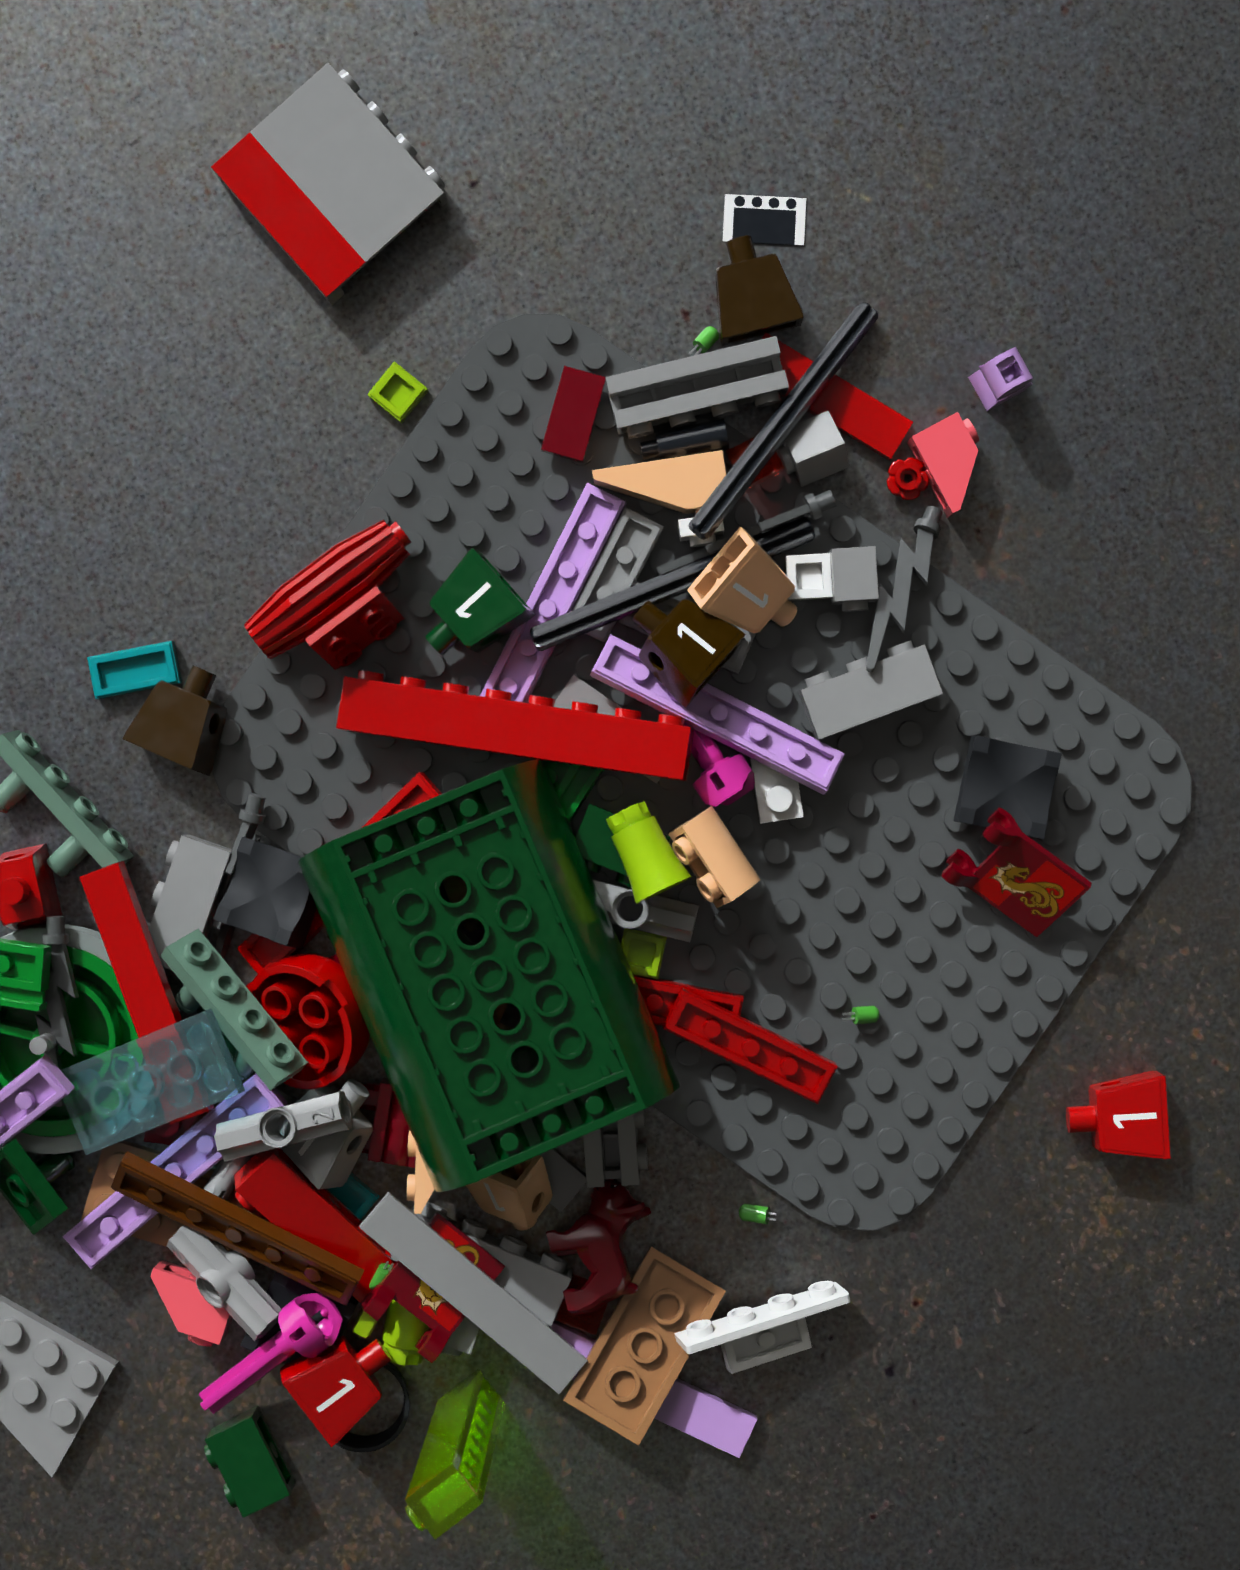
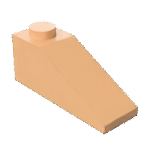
[592,450,726,514]

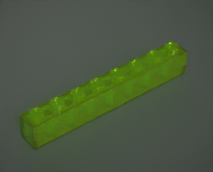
[405,1369,505,1540]

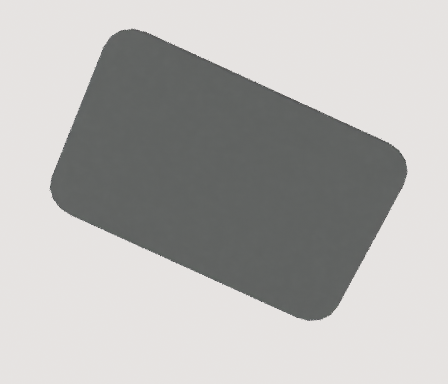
[212,314,1192,1231]

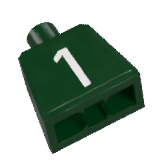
[425,548,536,656]

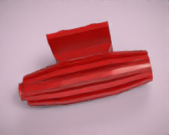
[244,519,411,670]

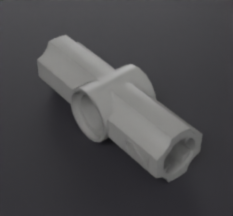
[593,880,699,942]
[214,1091,354,1161]
[167,1225,281,1341]

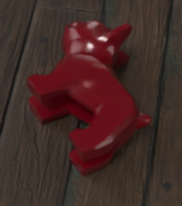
[546,1179,651,1315]

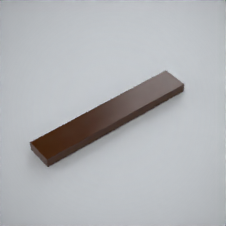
[111,1151,364,1306]

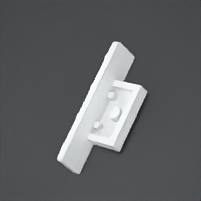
[674,1281,851,1374]

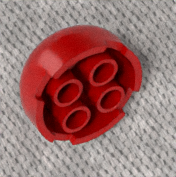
[246,954,370,1089]

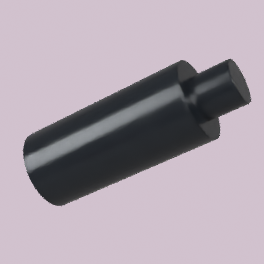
[640,418,729,460]

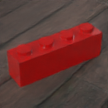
[234,1148,396,1303]

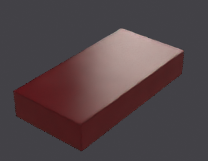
[541,366,606,463]

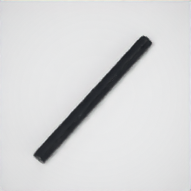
[689,302,878,540]
[530,517,815,651]

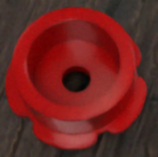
[886,457,929,500]

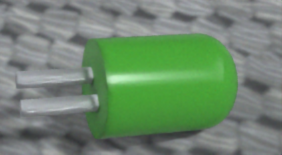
[689,326,719,356]
[842,1006,880,1025]

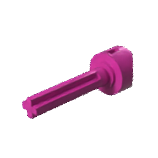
[684,724,755,807]
[199,1293,343,1414]

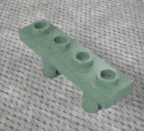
[0,730,134,877]
[160,929,308,1091]

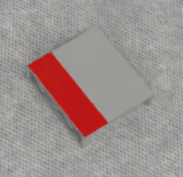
[211,63,447,305]

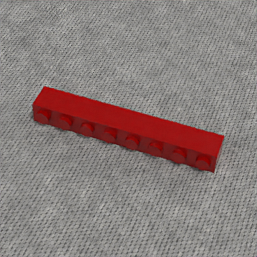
[336,670,694,781]

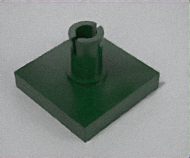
[0,1138,75,1235]

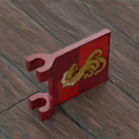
[941,807,1092,937]
[361,1212,505,1363]

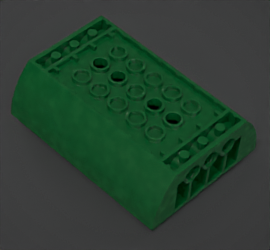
[298,759,680,1192]

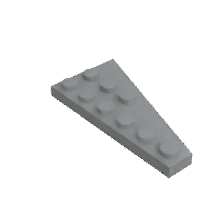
[0,1294,119,1478]

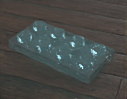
[61,1008,245,1155]

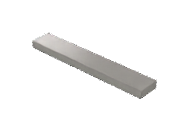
[359,1192,588,1394]

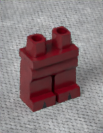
[360,1078,416,1168]

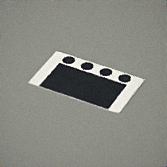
[723,194,807,246]

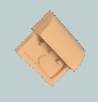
[668,806,761,908]

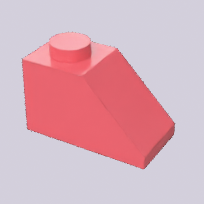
[907,412,979,518]
[150,1260,233,1347]

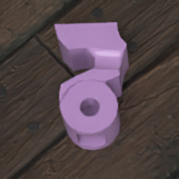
[968,347,1033,411]

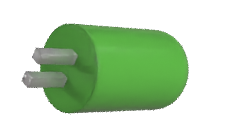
[739,1204,777,1224]
[369,1261,394,1290]

